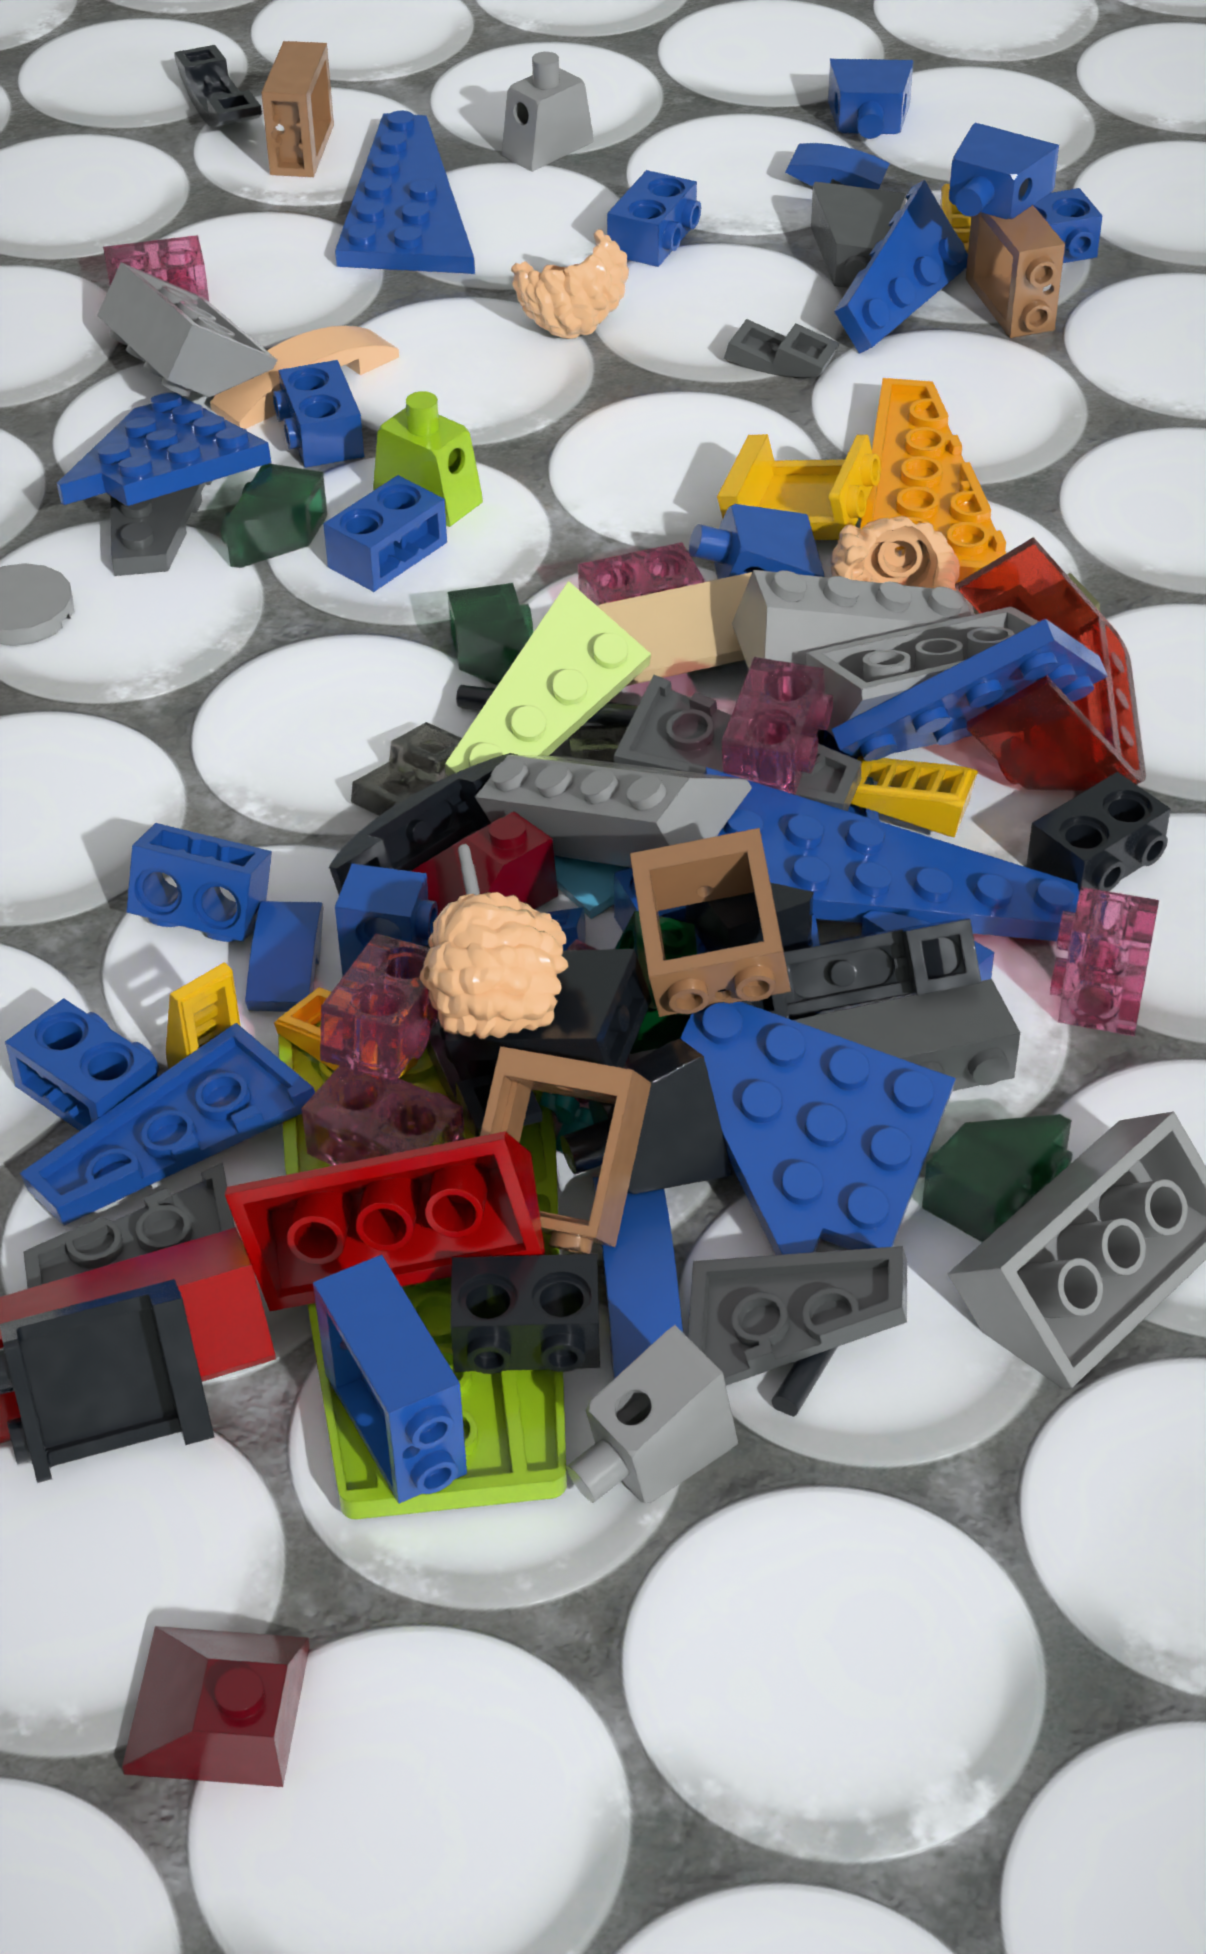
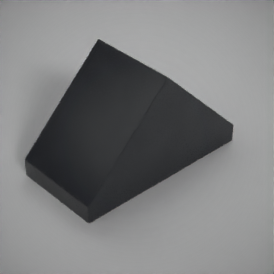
[685,882,814,952]

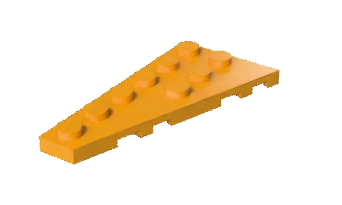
[860,378,1020,588]

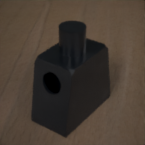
[560,1038,732,1194]

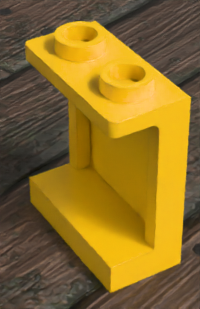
[717,434,881,540]

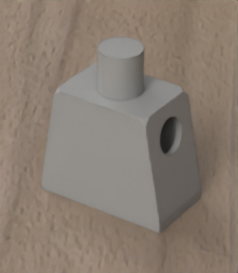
[502,52,594,172]
[566,1325,738,1503]

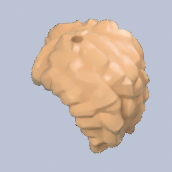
[511,229,629,339]
[831,516,960,591]
[420,892,568,1039]

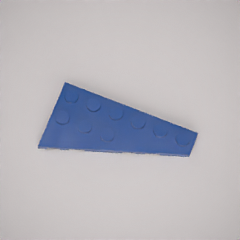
[335,110,475,274]

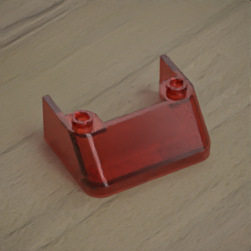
[958,537,1146,791]

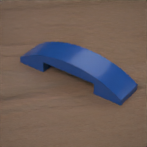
[593,1177,683,1380]

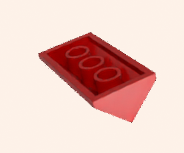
[225,1131,545,1312]
[0,1227,276,1444]

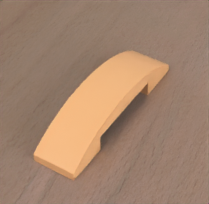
[210,326,399,429]

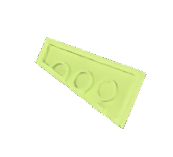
[445,581,651,776]

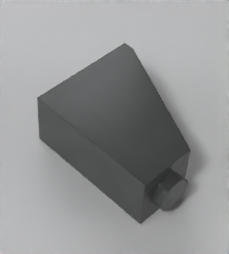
[811,181,906,288]

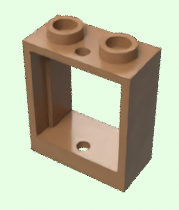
[261,41,334,177]
[966,205,1065,338]
[630,828,791,1017]
[480,1046,651,1254]

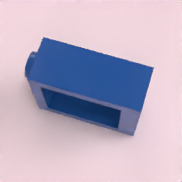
[313,1255,467,1504]

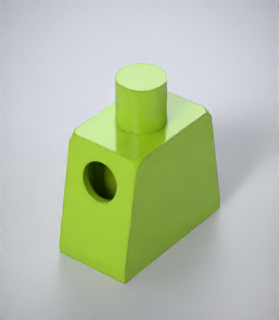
[373,391,483,527]

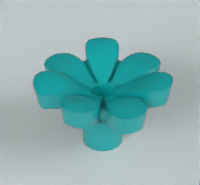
[540,1092,594,1154]

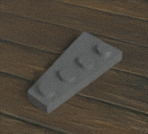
[614,675,861,811]

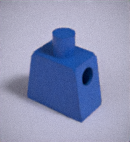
[828,58,913,139]
[949,122,1059,219]
[689,504,825,579]

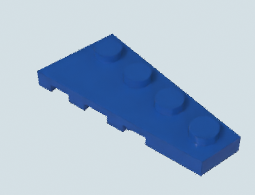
[834,180,968,354]
[20,1023,319,1226]

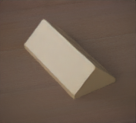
[543,572,752,686]

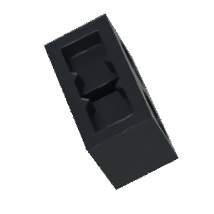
[1026,772,1171,904]
[451,1254,600,1374]

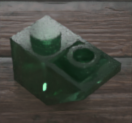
[221,463,328,568]
[447,583,533,686]
[922,1114,1073,1242]

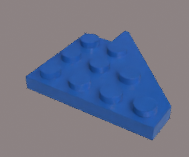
[57,392,272,506]
[831,619,1108,761]
[681,1001,956,1255]

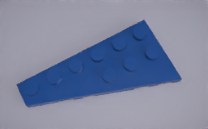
[704,767,1088,944]

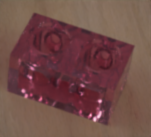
[103,235,209,302]
[578,542,705,605]
[721,657,833,795]
[1050,887,1159,1036]
[320,933,439,1082]
[301,1056,465,1166]

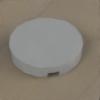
[0,563,74,646]

